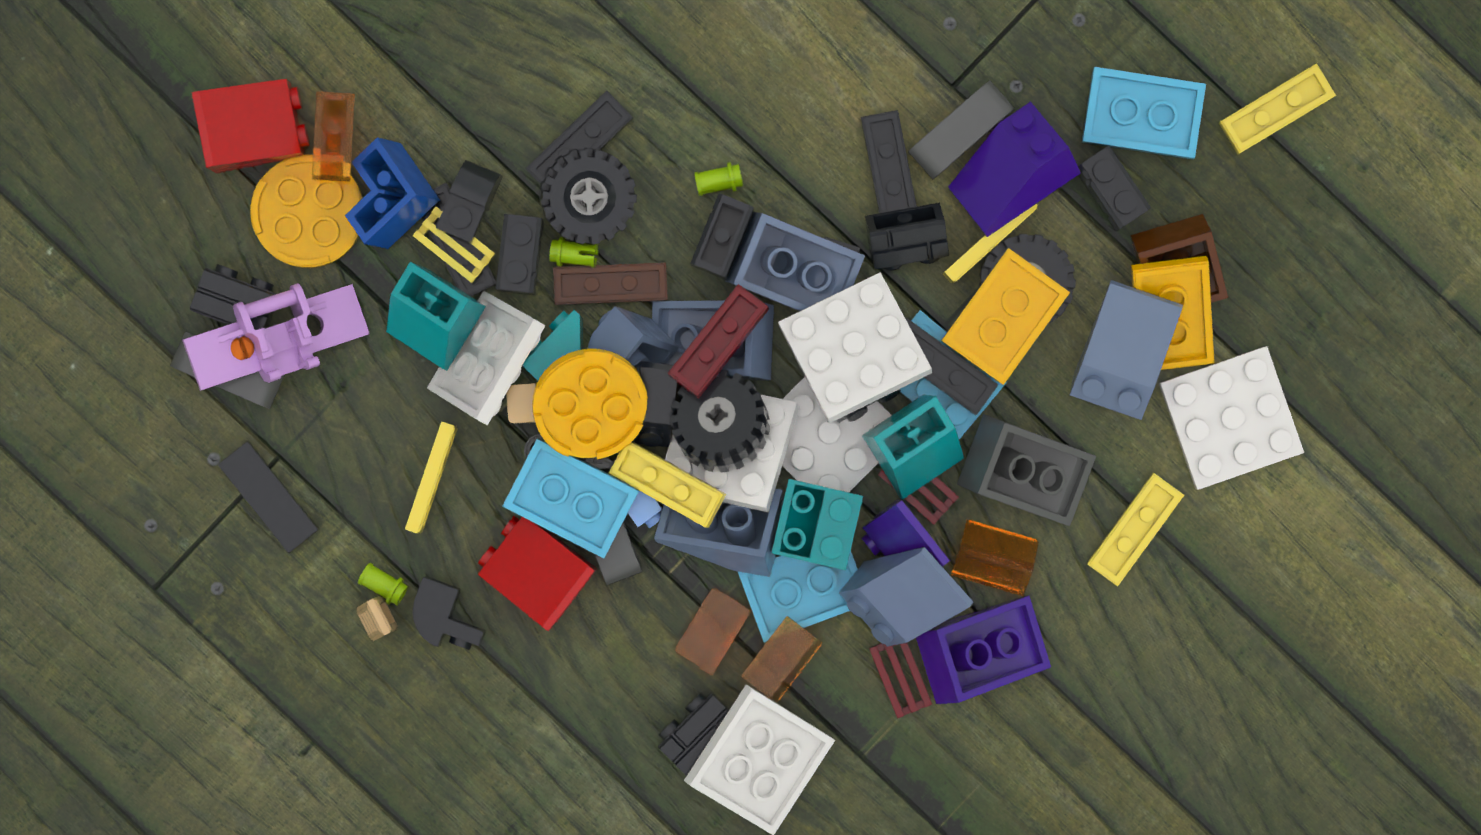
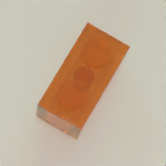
[312,91,355,182]

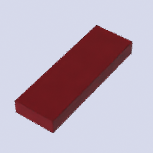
[668,284,769,399]

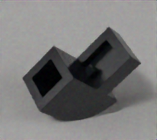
[436,160,503,244]
[413,576,486,650]

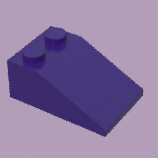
[948,101,1081,237]
[861,499,950,567]
[916,596,1051,704]

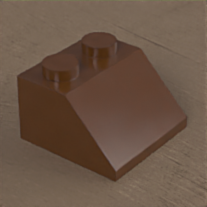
[1130,214,1228,303]

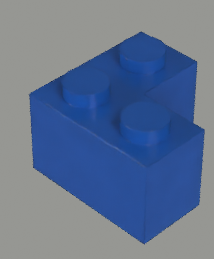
[345,137,440,249]

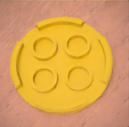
[250,155,363,268]
[532,349,648,459]

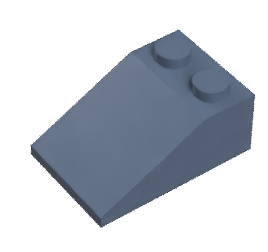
[725,212,865,311]
[1070,280,1183,420]
[652,300,774,380]
[587,306,679,374]
[654,489,784,577]
[839,547,973,647]

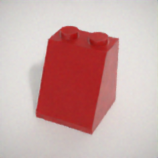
[191,79,309,173]
[478,515,598,631]

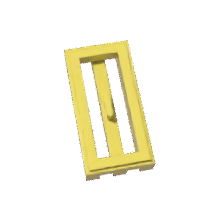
[413,207,496,283]

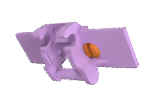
[182,283,369,391]

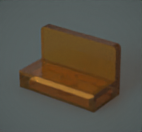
[951,520,1039,596]
[675,588,751,676]
[741,616,823,702]

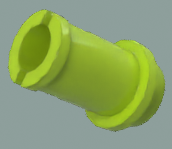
[694,162,743,196]
[549,237,598,268]
[358,563,409,605]

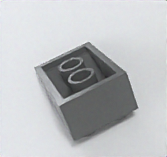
[957,414,1096,526]

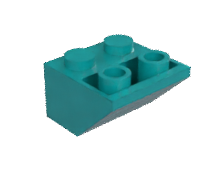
[386,262,486,371]
[522,310,584,380]
[862,394,964,499]
[771,479,863,570]

